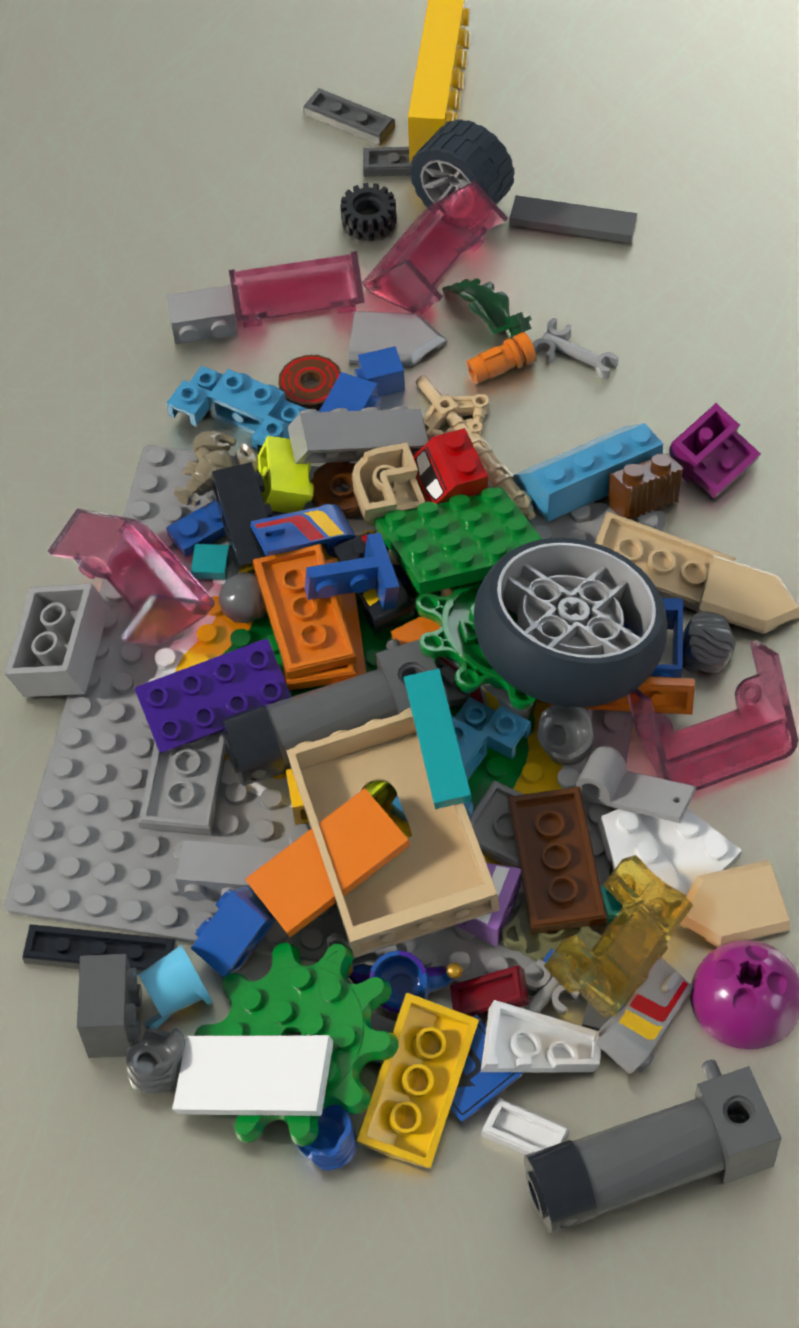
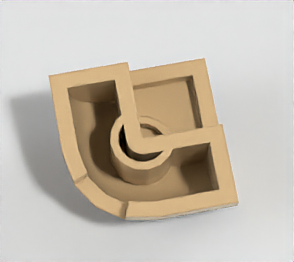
[352,442,425,526]

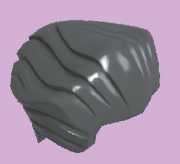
[682,612,736,673]
[537,705,594,765]
[126,1028,185,1094]

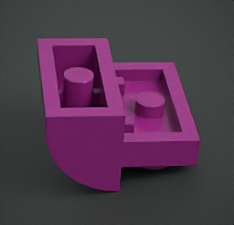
[669,403,761,499]

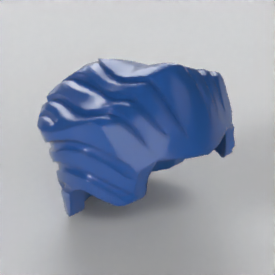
[296,1105,358,1171]

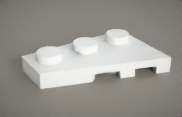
[638,808,742,891]
[598,809,689,926]
[481,1000,601,1072]

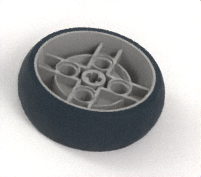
[474,538,667,707]

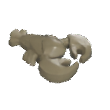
[174,430,259,507]

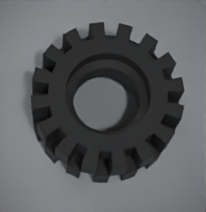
[340,183,397,241]

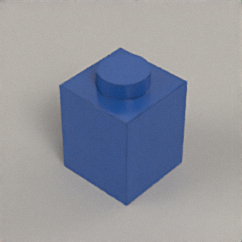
[354,346,405,397]

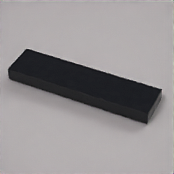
[22,924,177,975]

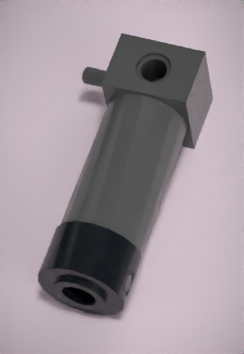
[221,639,449,786]
[524,1059,782,1233]

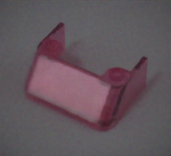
[362,180,508,314]
[228,251,365,328]
[48,508,215,646]
[627,640,798,791]

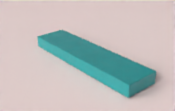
[404,669,472,809]

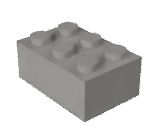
[5,583,109,697]

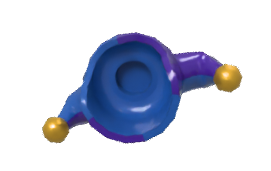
[348,950,463,1014]

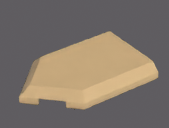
[697,555,799,634]
[672,860,791,947]

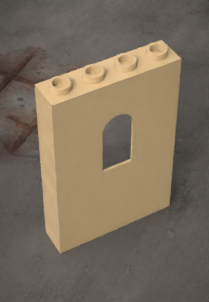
[286,708,500,958]

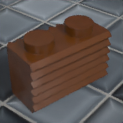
[607,454,683,519]

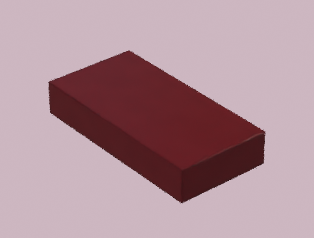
[450,965,529,1018]

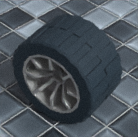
[410,119,515,226]

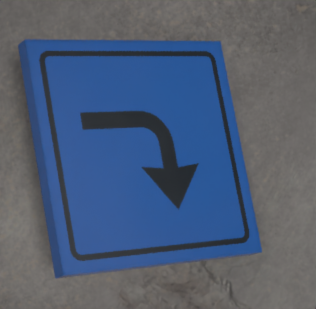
[450,1015,523,1123]

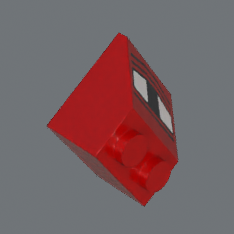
[413,428,488,504]

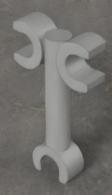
[532,318,618,379]
[523,960,580,1015]

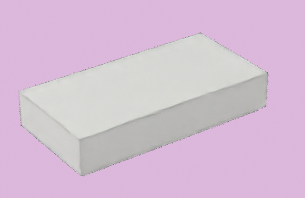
[482,1098,570,1155]

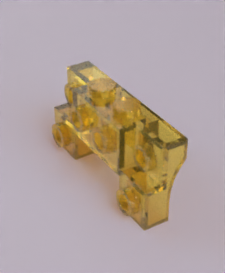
[544,855,693,1018]

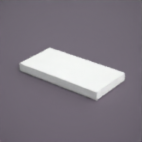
[172,1035,334,1116]

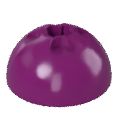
[690,940,799,1050]

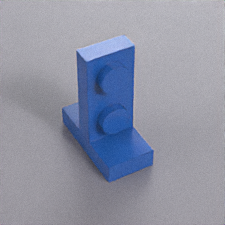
[304,533,400,610]

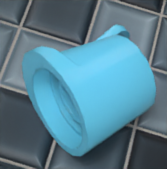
[139,945,213,1029]

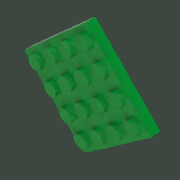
[375,487,542,595]

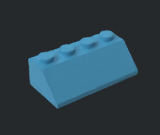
[513,423,663,522]

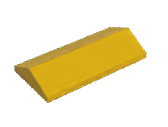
[355,993,479,1169]

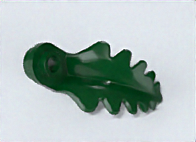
[442,278,532,338]

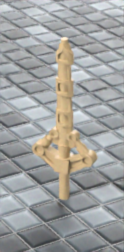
[416,375,536,520]

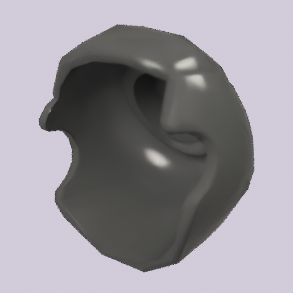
[219,572,267,623]

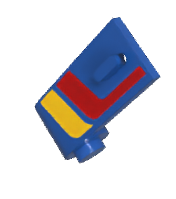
[250,504,357,557]

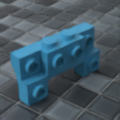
[166,366,307,453]
[391,697,531,822]

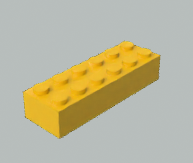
[408,0,471,163]

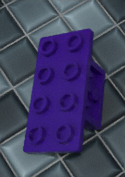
[135,639,291,753]

